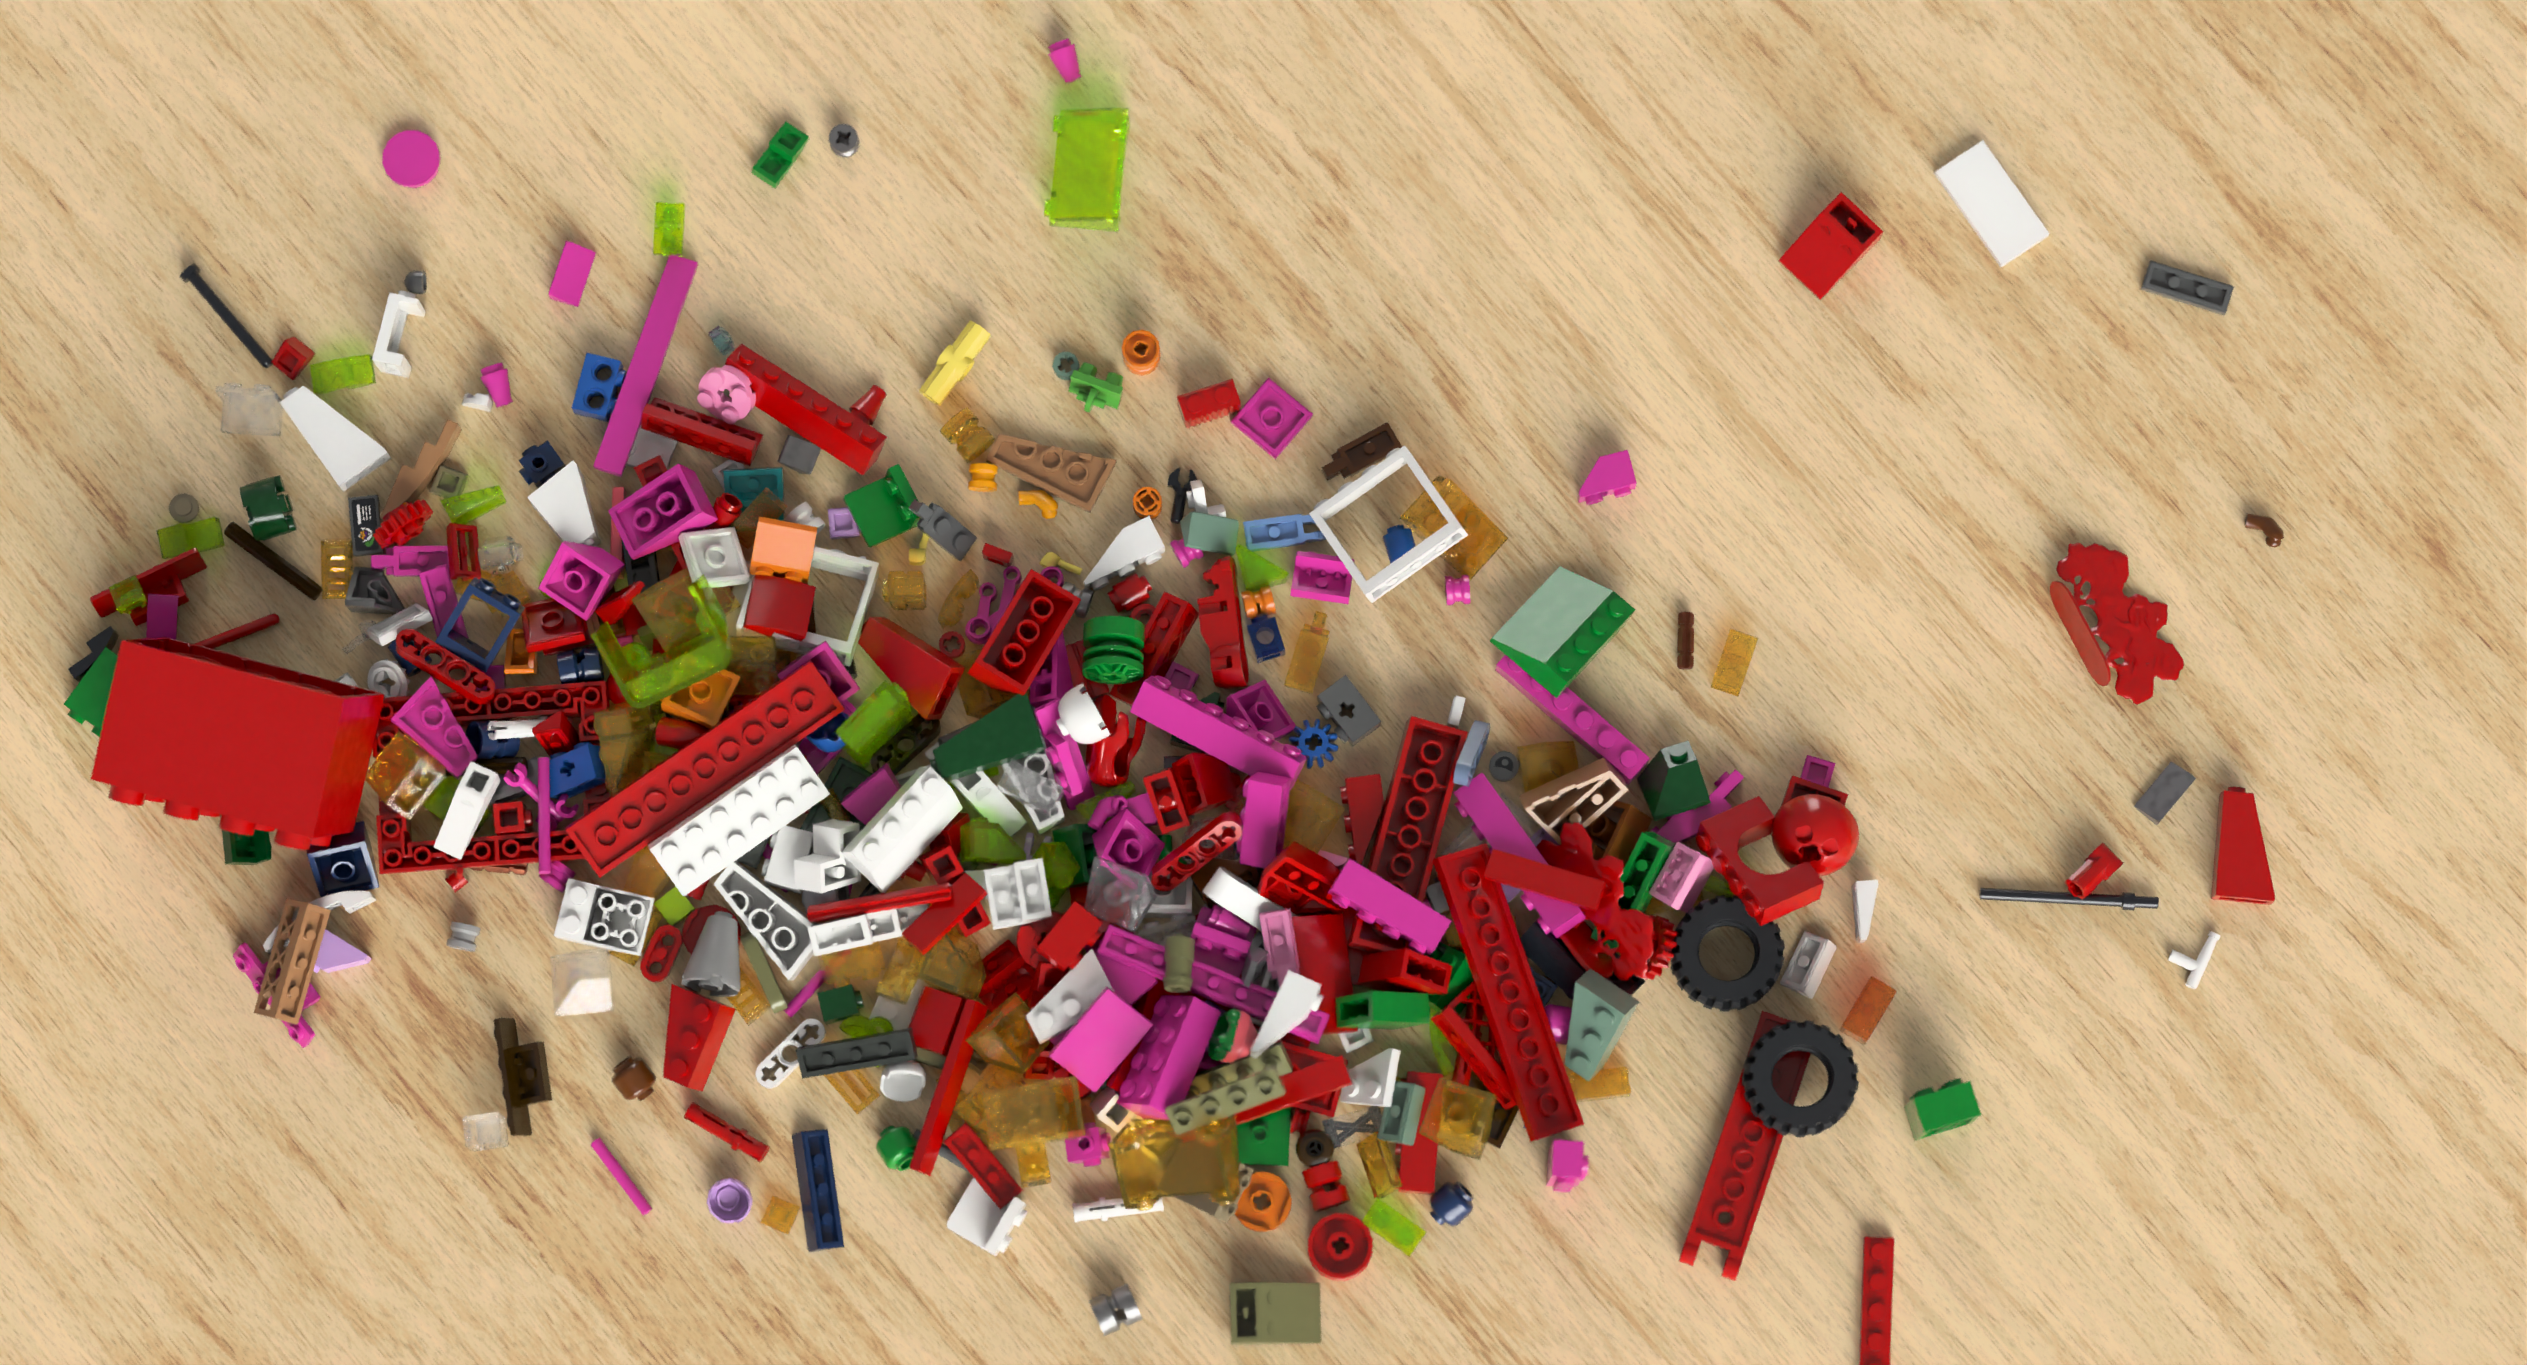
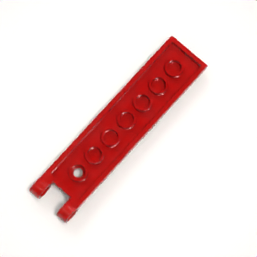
[1678,1011,1811,1281]

